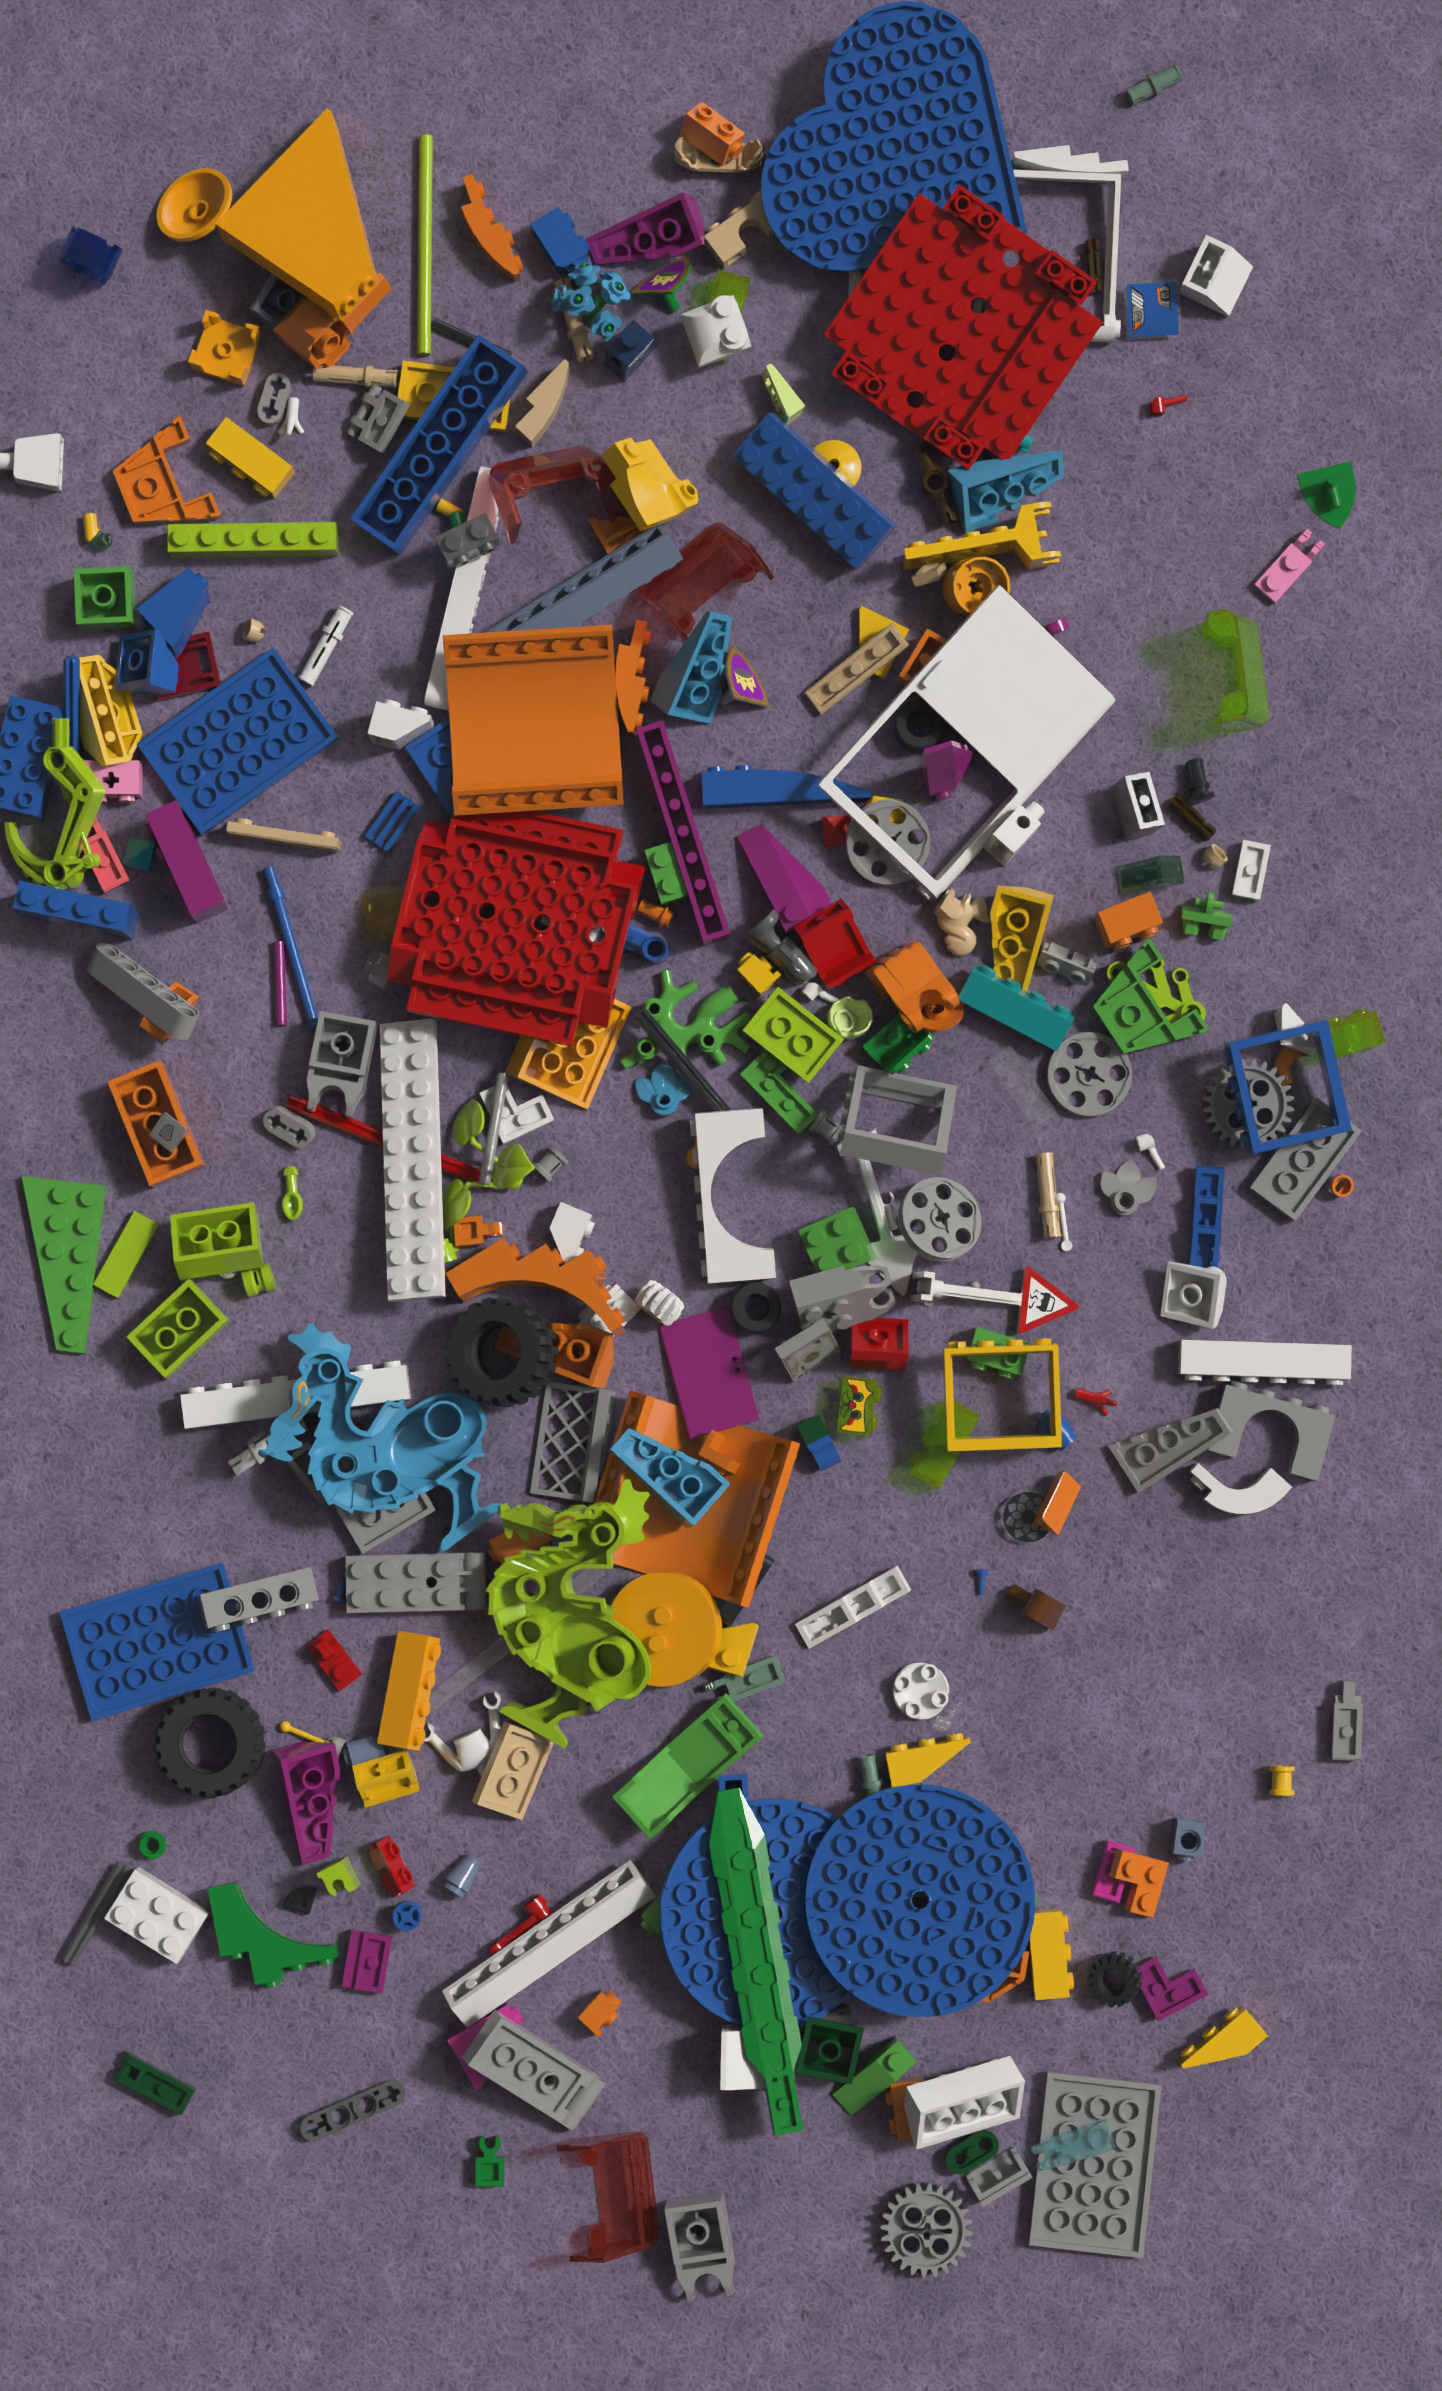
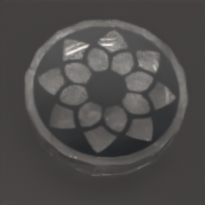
[1000,1489,1051,1545]

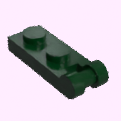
[112,2051,196,2116]

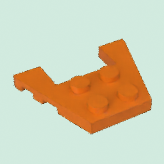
[113,416,222,524]

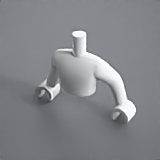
[424,1691,501,1777]

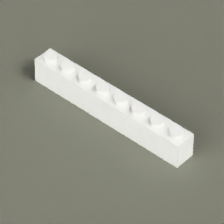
[180,1361,412,1429]
[442,1860,656,2028]

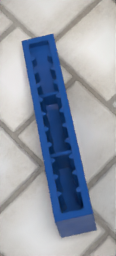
[701,765,871,809]

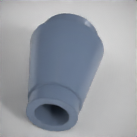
[443,1854,481,1898]

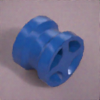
[393,1901,422,1931]

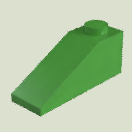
[832,2036,916,2116]

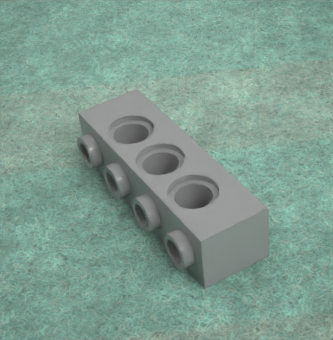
[198,1567,319,1633]

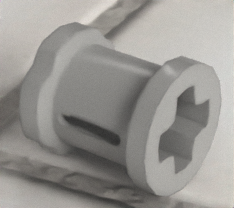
[809,1109,842,1146]
[533,1145,569,1183]

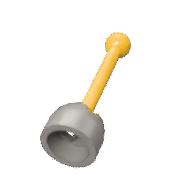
[280,1721,347,1761]

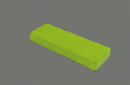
[93,1211,160,1298]

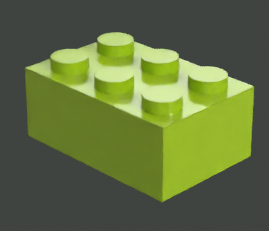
[170,1202,264,1280]
[127,1279,231,1379]

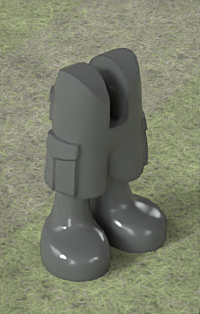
[743,909,817,985]

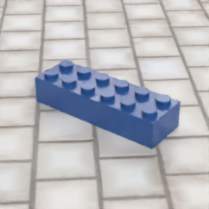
[732,413,898,569]

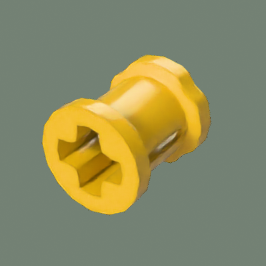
[1269,1765,1295,1796]

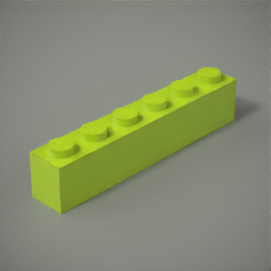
[168,522,339,559]

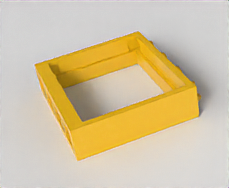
[942,1338,1062,1451]

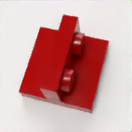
[849,1318,909,1371]

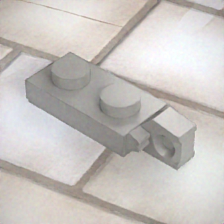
[1331,1680,1363,1761]

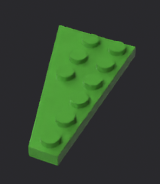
[22,1176,107,1354]

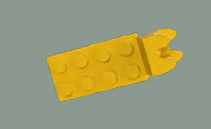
[902,502,1061,571]

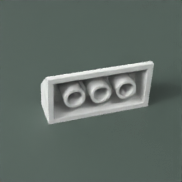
[904,2056,1025,2150]

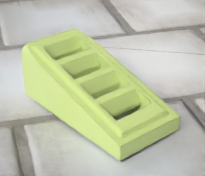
[762,363,805,425]

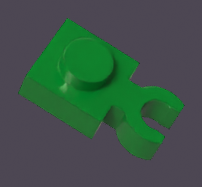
[476,2135,505,2187]

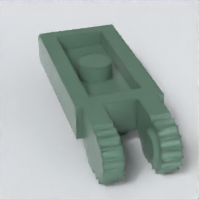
[702,1655,786,1707]

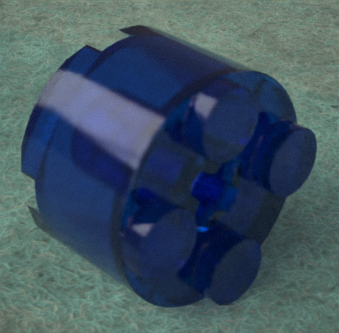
[58,226,123,286]

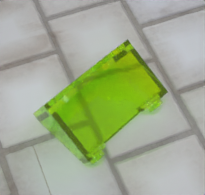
[1201,609,1270,734]

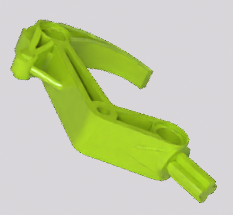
[5,718,106,890]

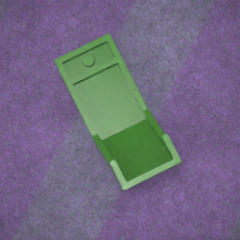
[612,1693,764,1839]

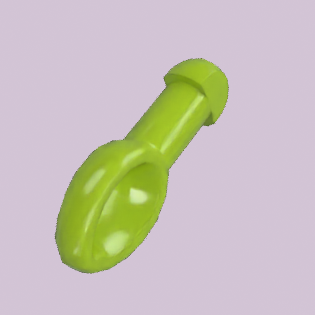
[282,1166,303,1221]

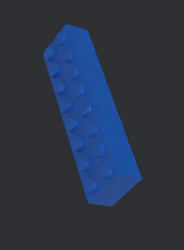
[350,334,528,556]

